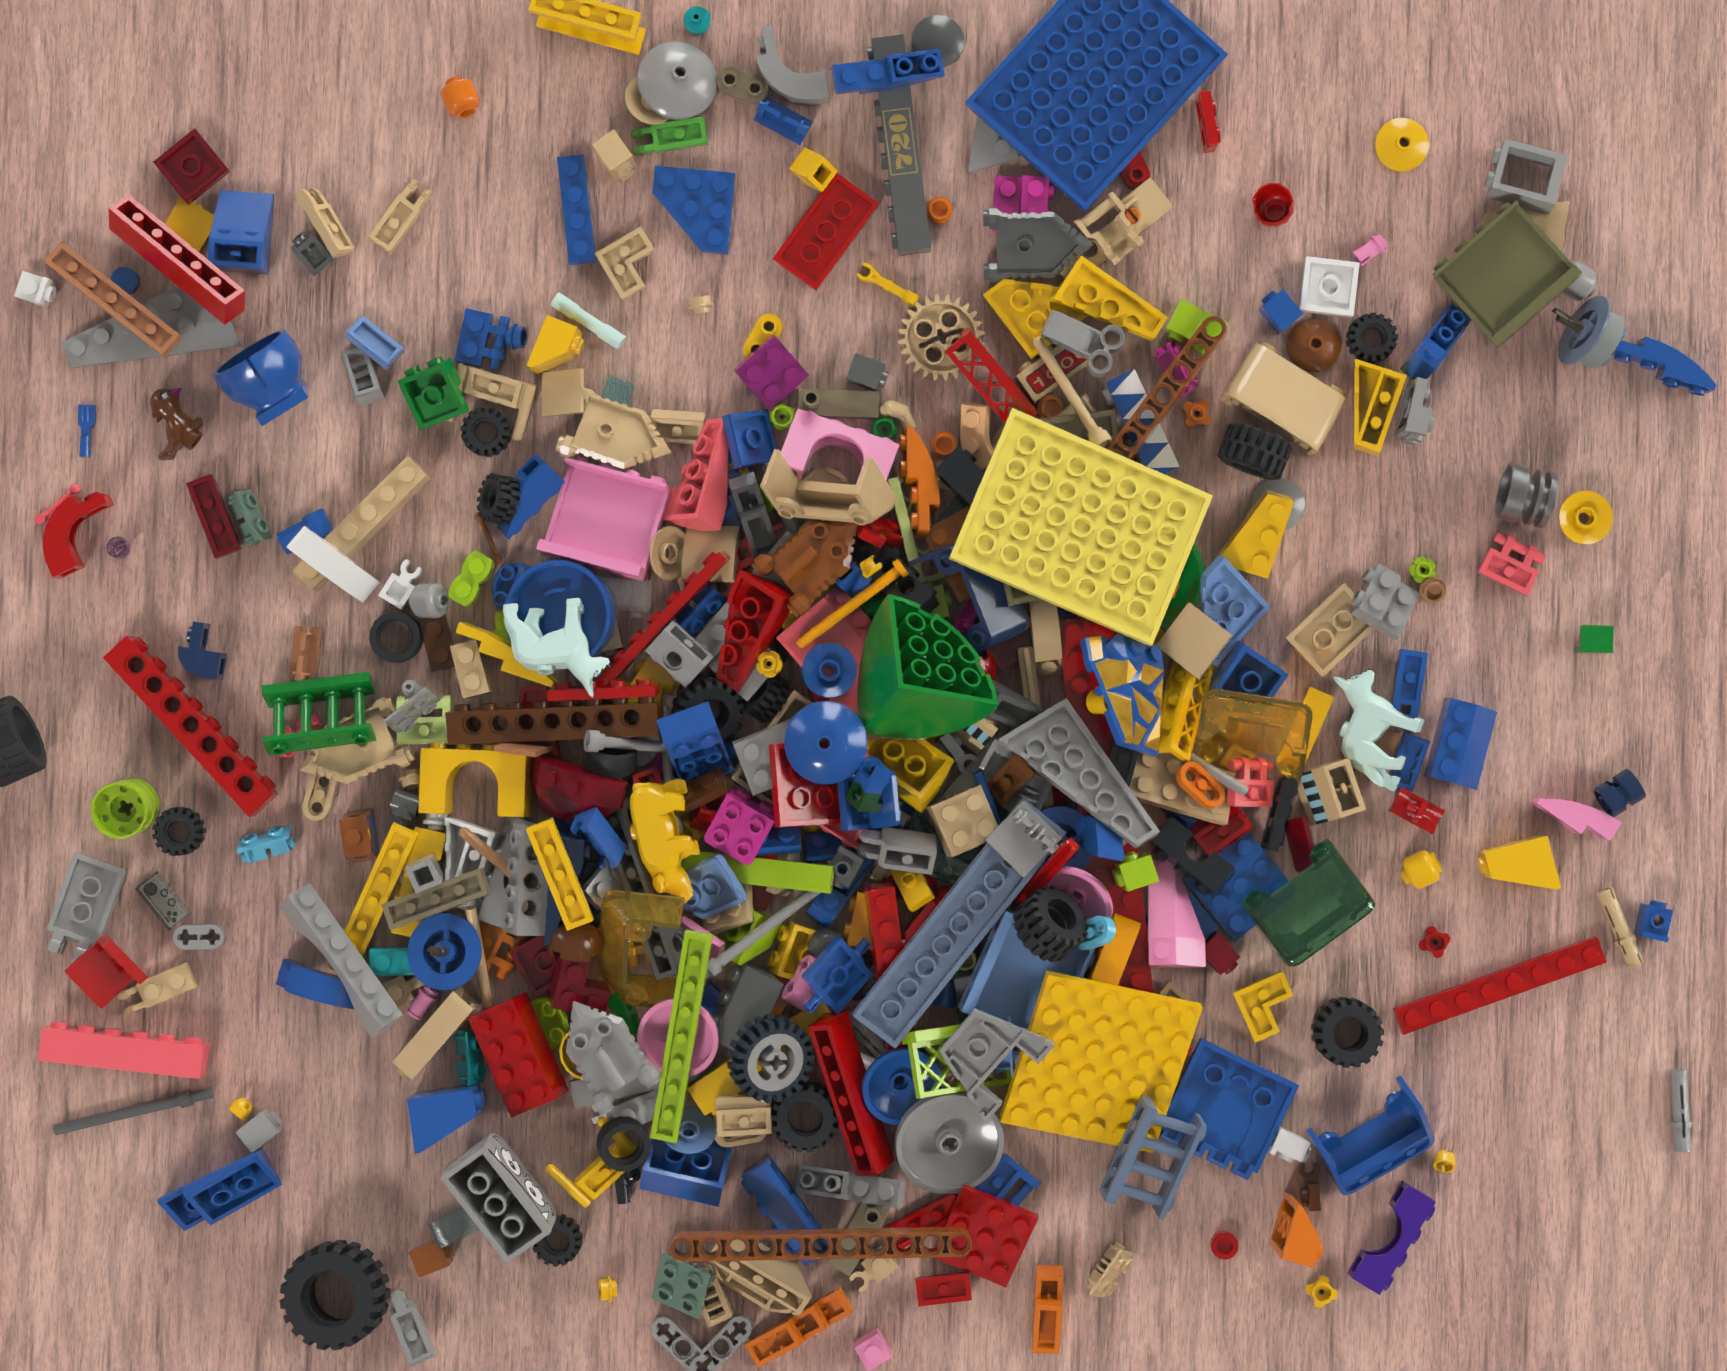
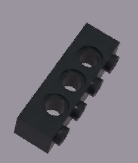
[851,533,940,614]

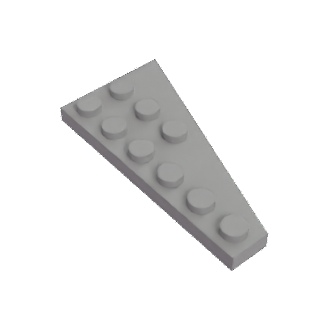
[61,286,243,368]
[998,698,1160,849]

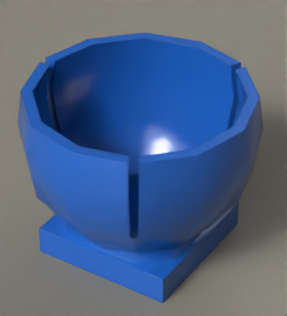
[213,329,309,426]

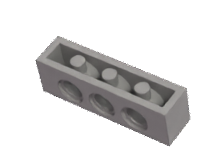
[503,823,548,936]

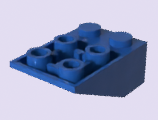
[207,190,274,275]
[656,701,734,783]

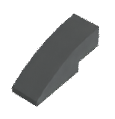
[728,472,777,559]
[988,680,1044,728]

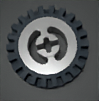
[727,1014,815,1103]

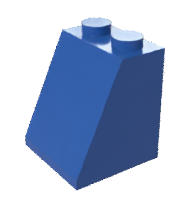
[407,1084,487,1154]

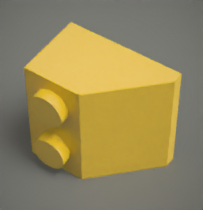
[527,315,585,375]

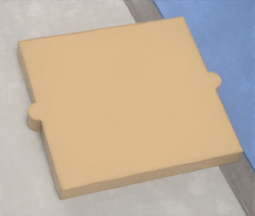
[539,368,586,417]

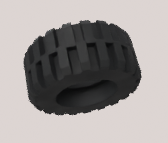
[279,1240,391,1351]

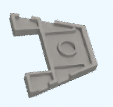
[939,1008,1055,1122]

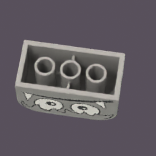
[440,1133,556,1264]

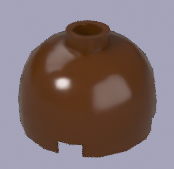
[547,921,602,962]

